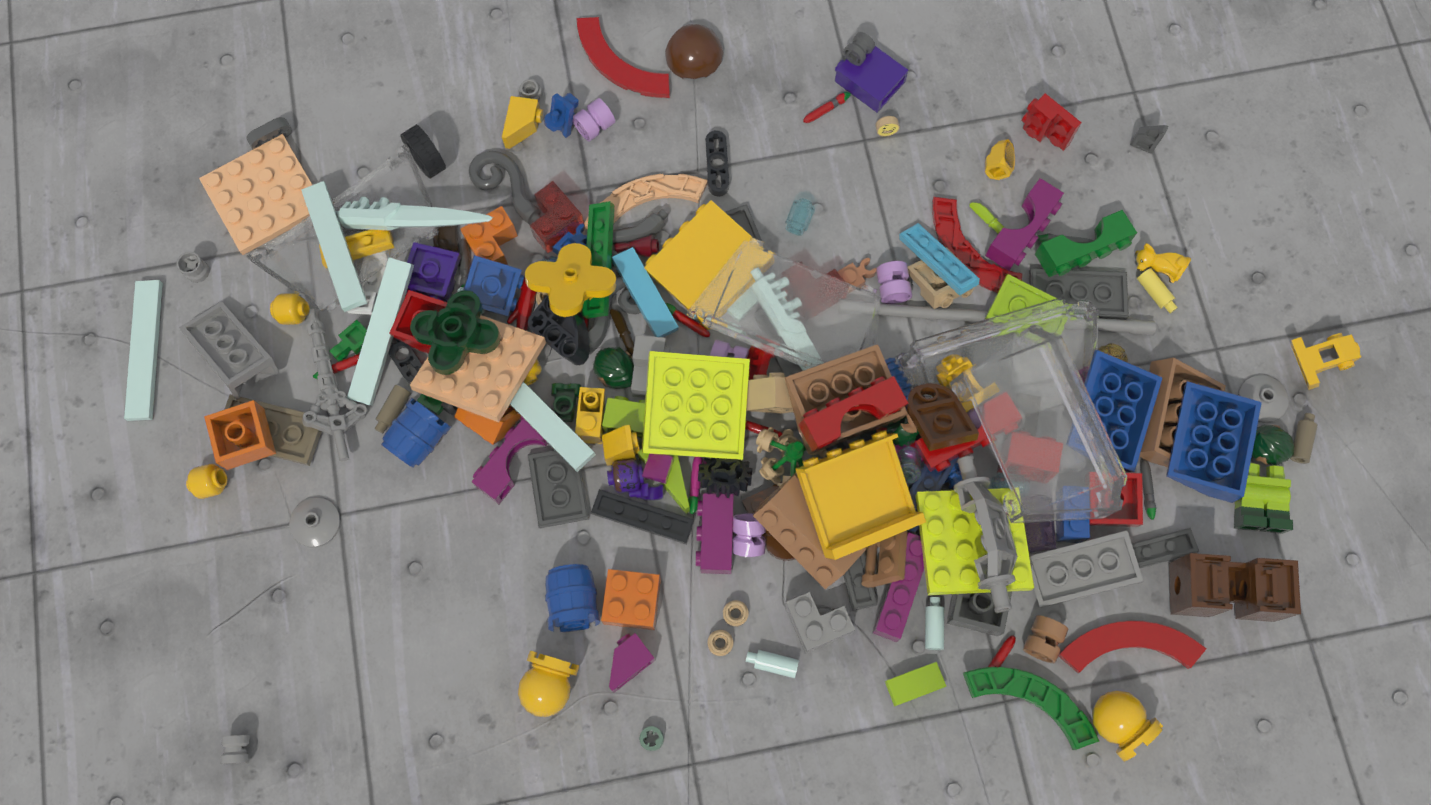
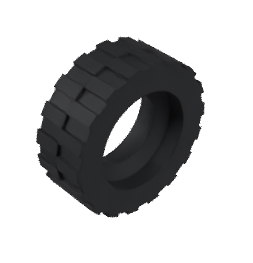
[400,124,446,179]

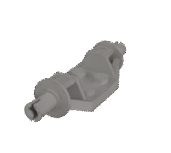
[953,456,1018,613]

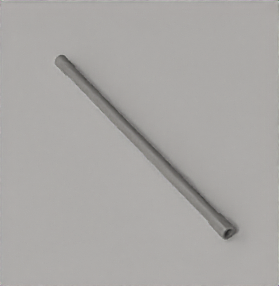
[838,299,1156,335]

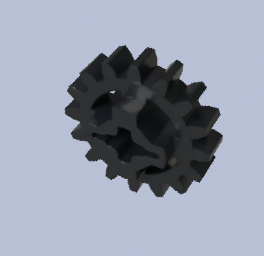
[698,458,753,498]

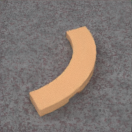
[584,174,708,230]

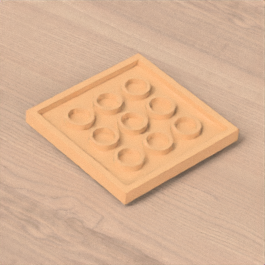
[199,134,313,255]
[410,315,546,422]

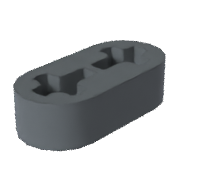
[246,117,292,149]

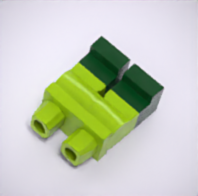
[1234,463,1293,534]

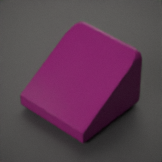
[642,453,674,484]

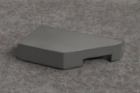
[1130,125,1169,154]

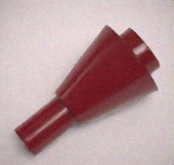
[615,234,660,257]

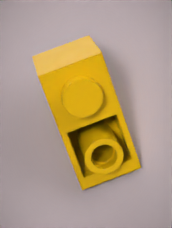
[575,387,605,444]
[602,425,640,466]

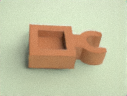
[832,258,877,296]

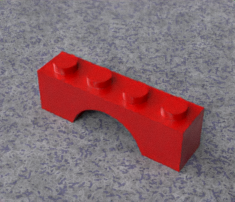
[798,376,908,453]
[915,392,1022,472]

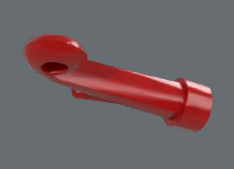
[507,276,537,334]

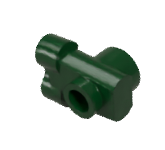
[551,383,581,422]

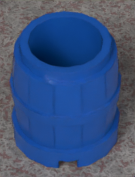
[381,397,451,468]
[545,564,600,632]

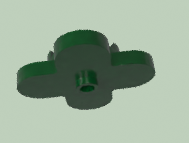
[410,290,501,375]

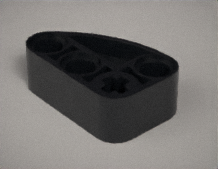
[528,295,590,366]

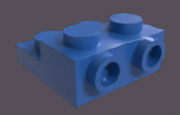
[464,255,524,316]

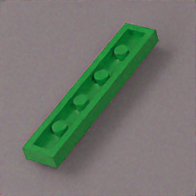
[582,201,615,319]

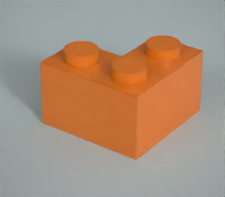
[460,206,518,265]

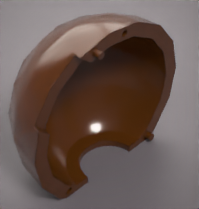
[665,24,724,79]

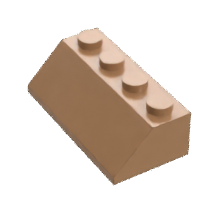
[753,473,867,589]

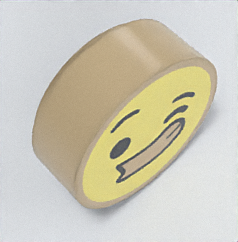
[875,116,900,136]

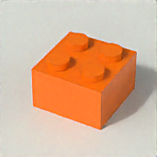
[204,400,276,470]
[601,569,661,630]

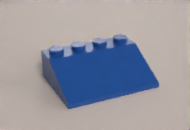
[1066,350,1162,473]
[1166,381,1262,503]

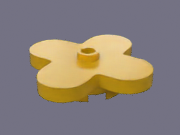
[525,243,616,317]

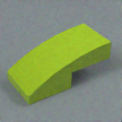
[884,662,947,707]

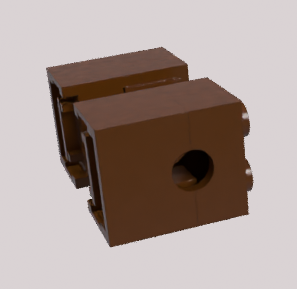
[1169,553,1301,622]

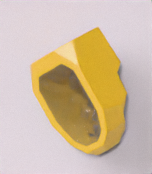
[985,139,1015,180]

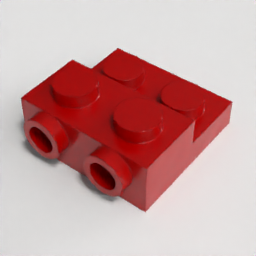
[1021,93,1082,151]

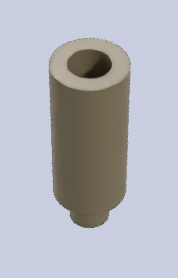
[375,385,411,434]
[1290,413,1318,464]

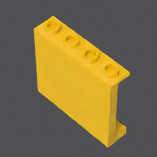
[644,200,774,331]
[796,430,926,560]

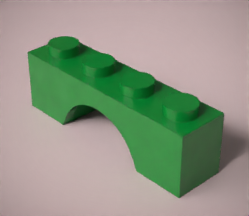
[1035,210,1137,277]

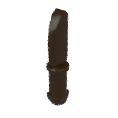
[610,309,634,356]

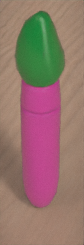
[688,457,702,514]

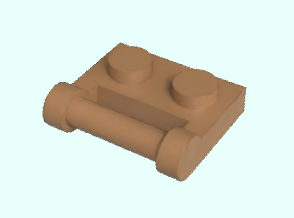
[861,531,907,588]

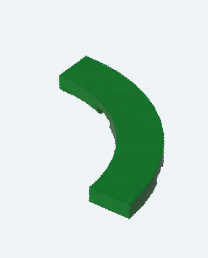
[963,667,1099,750]

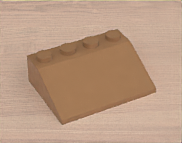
[785,344,908,455]
[1139,357,1226,467]

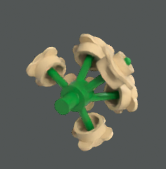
[756,427,827,486]

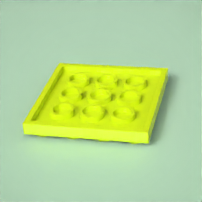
[642,351,750,460]
[915,488,1034,595]

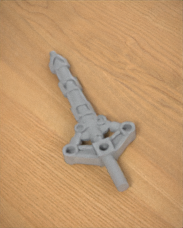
[302,312,367,461]

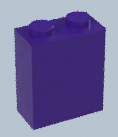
[835,46,909,113]

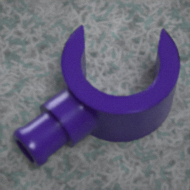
[629,483,664,500]

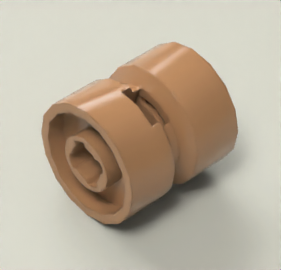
[1023,615,1069,664]

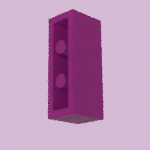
[696,493,733,574]

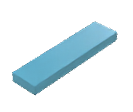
[899,223,980,295]
[612,247,679,338]

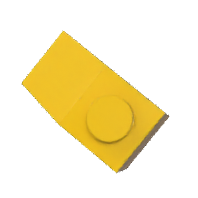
[502,96,544,149]

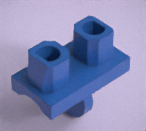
[544,93,579,138]

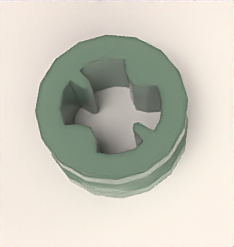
[639,726,664,751]

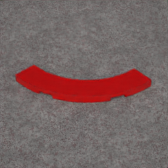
[576,17,670,98]
[932,197,1023,293]
[1059,621,1207,673]

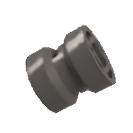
[843,32,875,66]

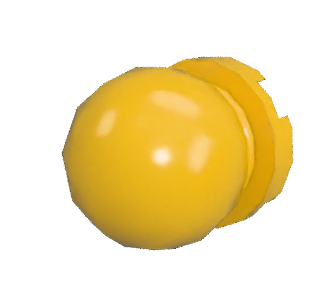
[518,651,579,717]
[1092,691,1163,762]

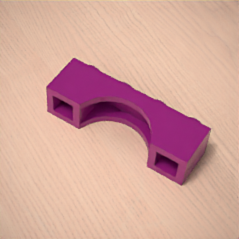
[985,178,1064,271]
[472,416,549,504]
[873,533,924,642]

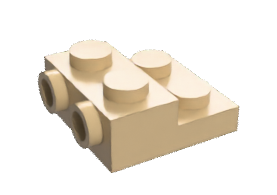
[908,247,975,309]

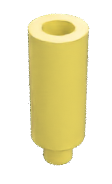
[1137,268,1178,313]

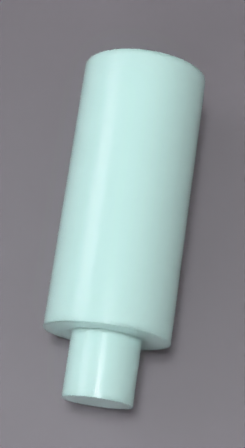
[925,597,944,650]
[745,650,799,678]

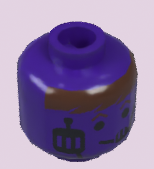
[607,459,644,493]

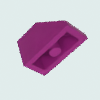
[609,633,656,693]

